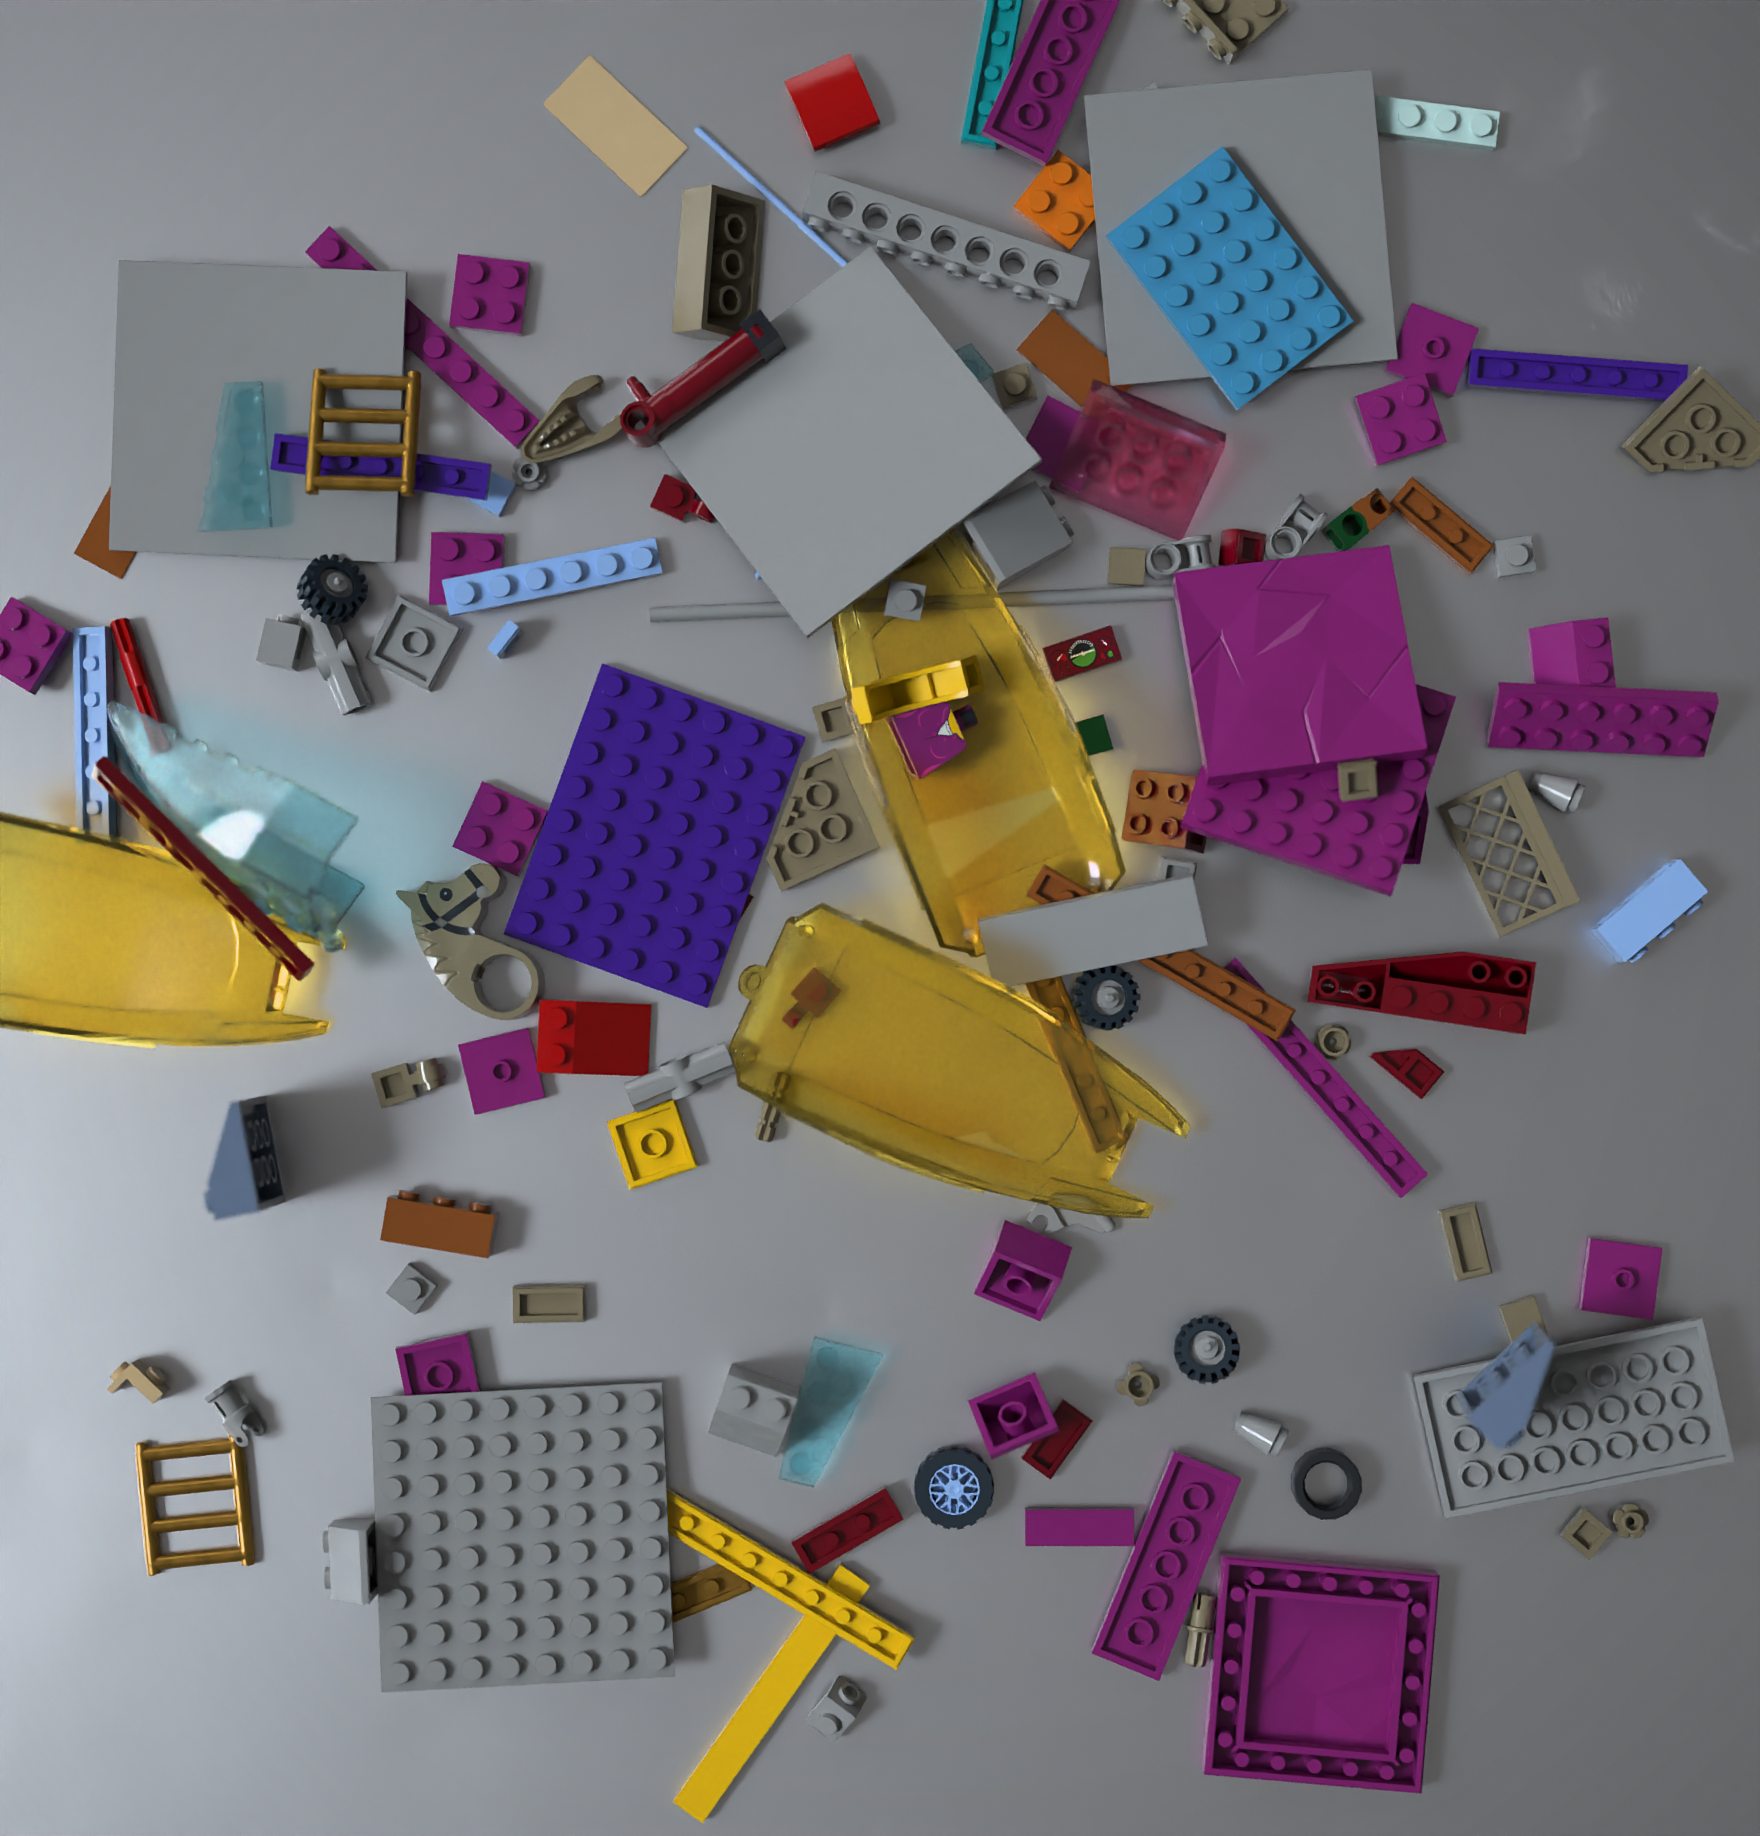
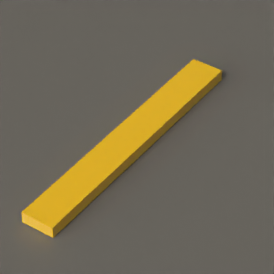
[667,1488,915,1670]
[673,1563,870,1823]

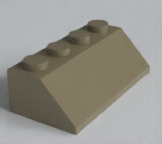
[672,185,765,342]

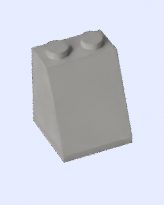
[960,480,1074,591]
[708,1364,800,1457]

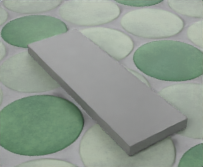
[978,873,1208,990]

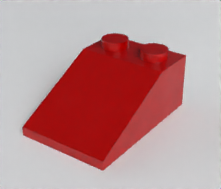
[536,999,652,1076]

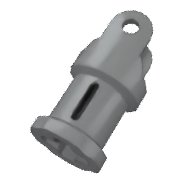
[204,1380,264,1447]

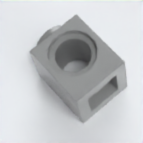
[256,614,307,672]

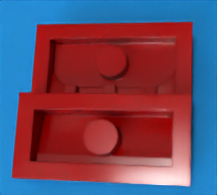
[784,53,880,152]

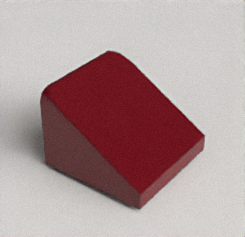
[1218,528,1266,566]

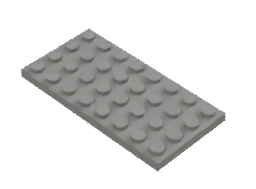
[1413,1317,1735,1519]

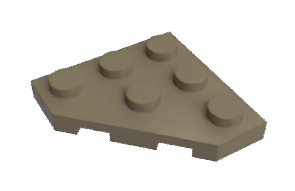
[1621,366,1760,472]
[766,748,880,892]

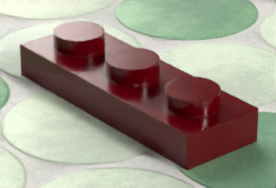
[791,1486,903,1574]

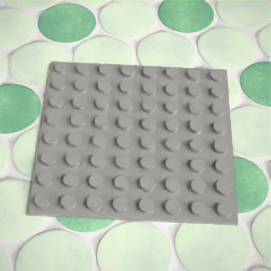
[1084,69,1398,387]
[641,246,1042,638]
[109,260,408,563]
[371,1382,675,1692]

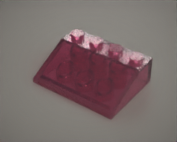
[1049,378,1226,540]

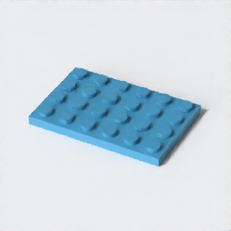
[1106,146,1353,411]

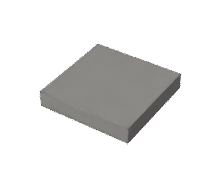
[365,594,464,692]

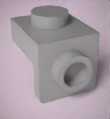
[805,1676,867,1743]

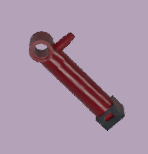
[620,309,787,448]

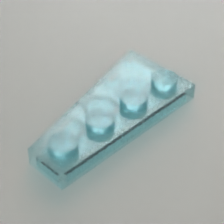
[198,381,273,532]
[779,1336,884,1488]

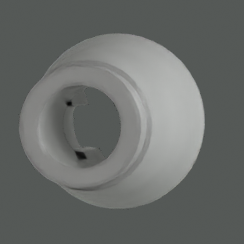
[1529,771,1586,813]
[1233,1411,1289,1456]

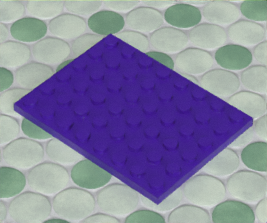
[504,663,806,1008]

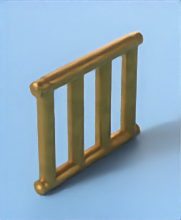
[305,369,421,497]
[135,1435,254,1576]

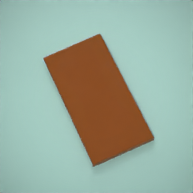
[1016,310,1132,422]
[74,486,136,579]

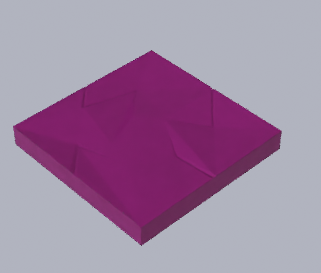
[1172,545,1428,786]
[1201,1552,1440,1794]

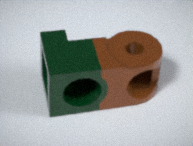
[1321,488,1395,552]

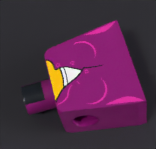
[885,701,978,779]

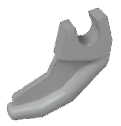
[1025,1194,1116,1235]

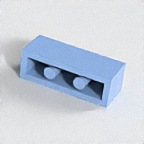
[1589,859,1708,963]

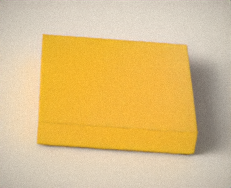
[607,1099,699,1190]

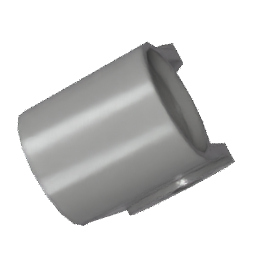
[1265,494,1329,560]
[1145,535,1216,580]

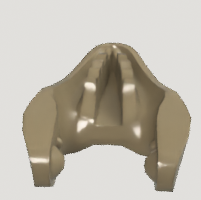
[520,375,622,463]

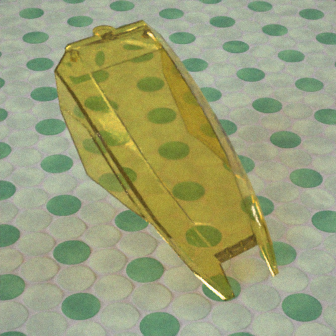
[831,529,1126,958]
[0,811,346,1048]
[728,903,1190,1218]

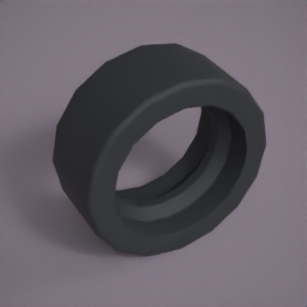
[1291,1448,1362,1520]

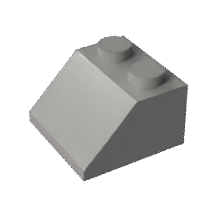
[323,1518,378,1604]

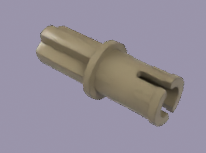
[1185,1592,1217,1668]

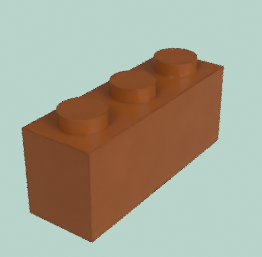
[380,1190,499,1258]

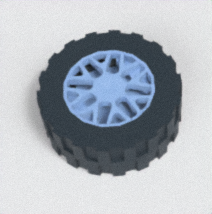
[914,1445,994,1530]

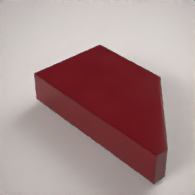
[1368,1048,1445,1099]

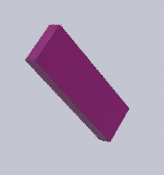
[1025,1508,1134,1546]

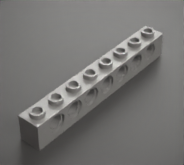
[802,171,1091,311]

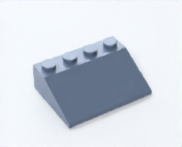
[204,1096,286,1220]
[1456,1321,1555,1451]

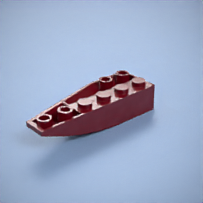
[1307,951,1536,1034]

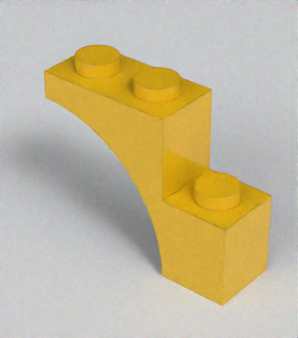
[851,655,985,725]

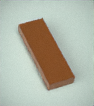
[1389,477,1494,575]

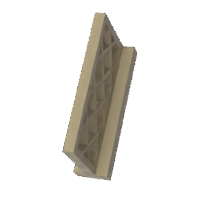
[1438,769,1580,937]

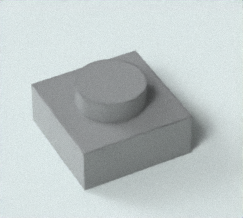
[1493,535,1536,578]
[884,579,926,621]
[386,1263,438,1315]

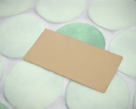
[543,56,687,196]

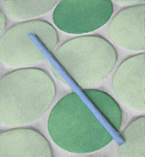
[694,125,849,267]

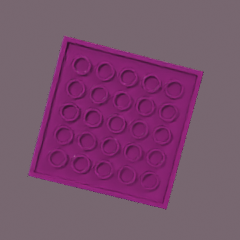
[1180,684,1456,897]

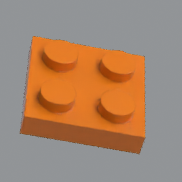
[1013,150,1095,253]

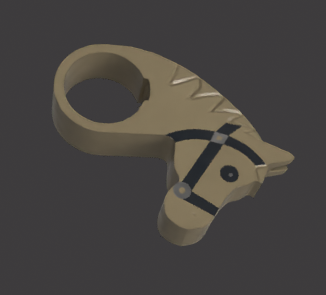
[396,863,545,1020]

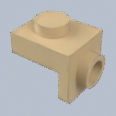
[107,1359,170,1404]

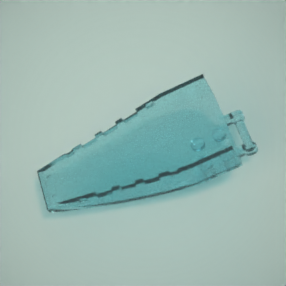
[107,700,365,952]

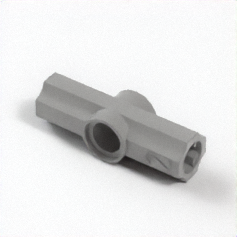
[300,609,372,716]
[624,1042,736,1113]

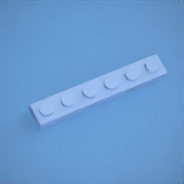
[442,538,663,617]
[73,626,116,845]

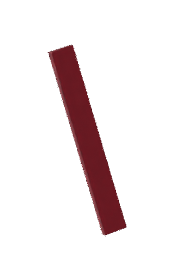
[92,755,315,982]

